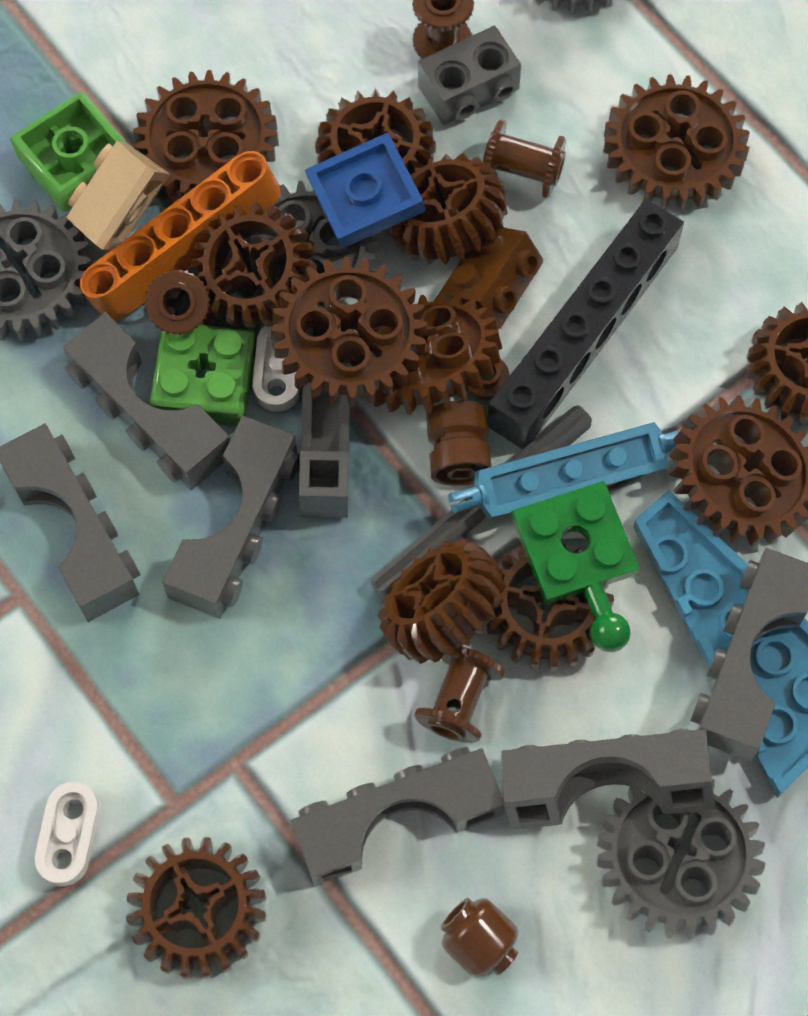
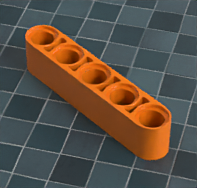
[80,151,281,321]

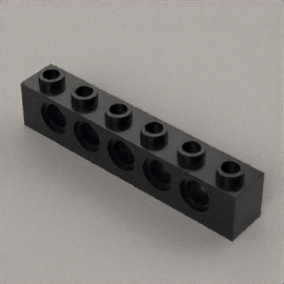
[487,199,684,450]

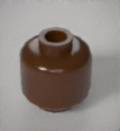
[440,898,518,977]

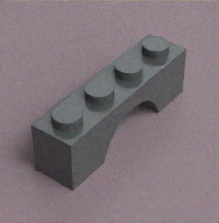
[63,312,230,491]
[299,328,351,518]
[162,415,300,619]
[0,423,140,622]
[690,547,808,762]
[501,729,716,830]
[291,747,505,887]

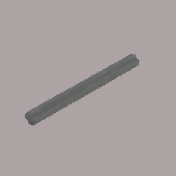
[371,405,592,598]

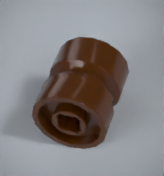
[426,400,492,486]

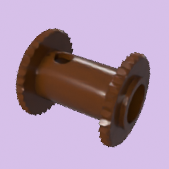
[412,0,474,59]
[483,119,566,198]
[145,269,216,335]
[414,646,505,743]

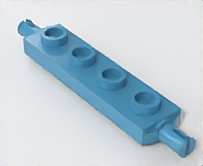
[448,422,679,519]

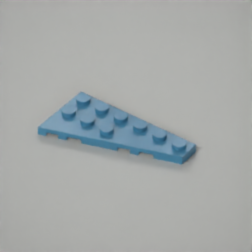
[633,490,808,798]

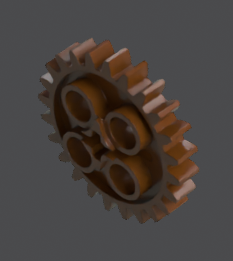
[133,70,279,197]
[603,74,750,210]
[271,257,427,407]
[351,293,503,415]
[668,396,808,546]

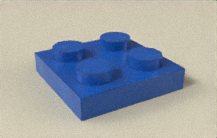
[305,133,426,249]

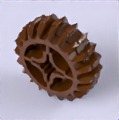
[315,88,436,175]
[387,153,508,265]
[191,202,317,330]
[746,302,808,425]
[377,539,506,664]
[486,541,614,672]
[126,837,266,979]

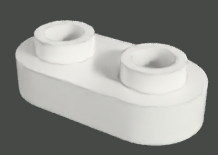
[252,323,301,412]
[35,782,100,887]

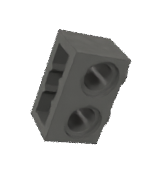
[418,25,521,125]

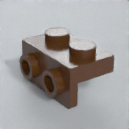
[438,228,543,329]

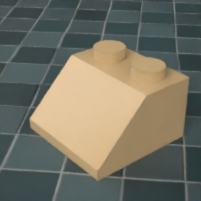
[66,141,170,250]

